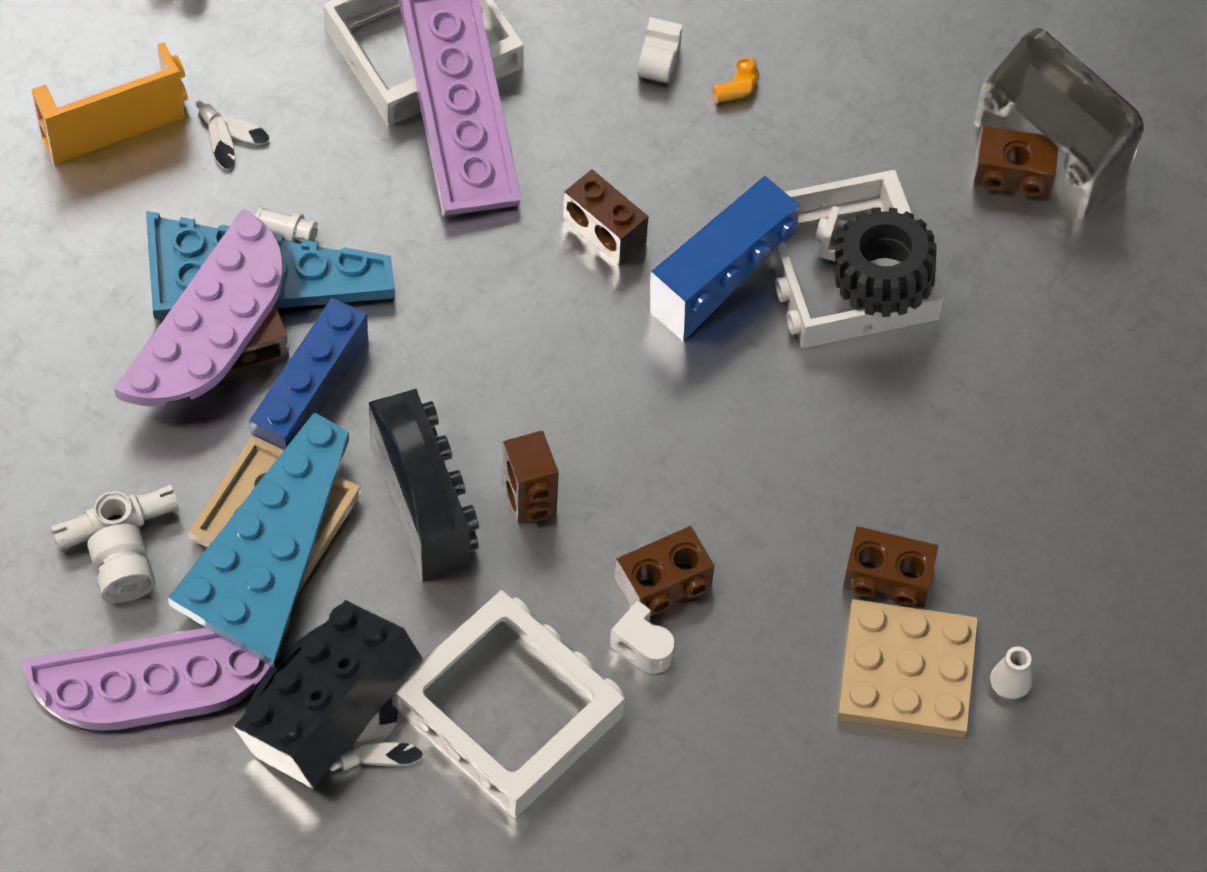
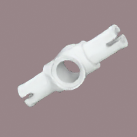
[50,485,179,551]

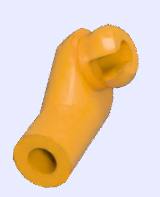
[712,57,760,104]

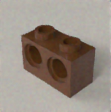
[563,169,649,265]
[502,430,559,524]
[615,526,715,615]
[842,526,939,608]

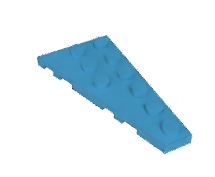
[146,211,395,319]
[168,412,349,668]

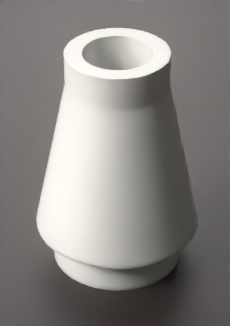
[990,646,1033,699]

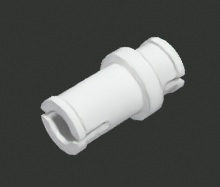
[255,207,318,243]

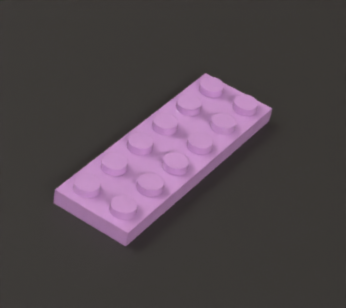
[399,0,521,216]

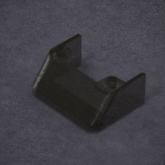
[974,27,1144,219]

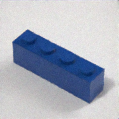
[249,298,368,450]

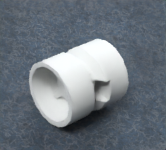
[87,524,156,603]

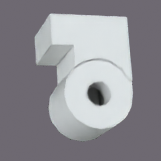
[638,17,683,83]
[610,601,674,674]

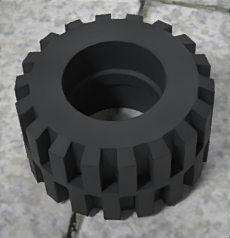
[835,208,937,317]

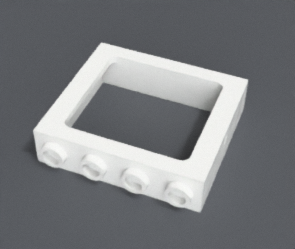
[323,0,524,126]
[765,170,944,348]
[392,590,625,818]

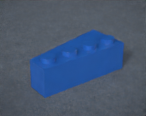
[650,176,799,342]

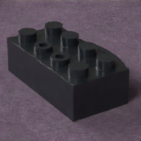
[369,389,479,582]
[234,600,423,788]

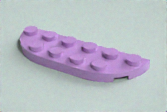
[114,209,283,407]
[22,628,272,730]

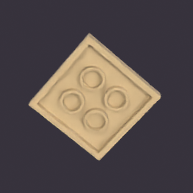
[188,435,361,588]
[837,599,978,738]

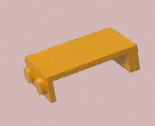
[31,42,188,165]

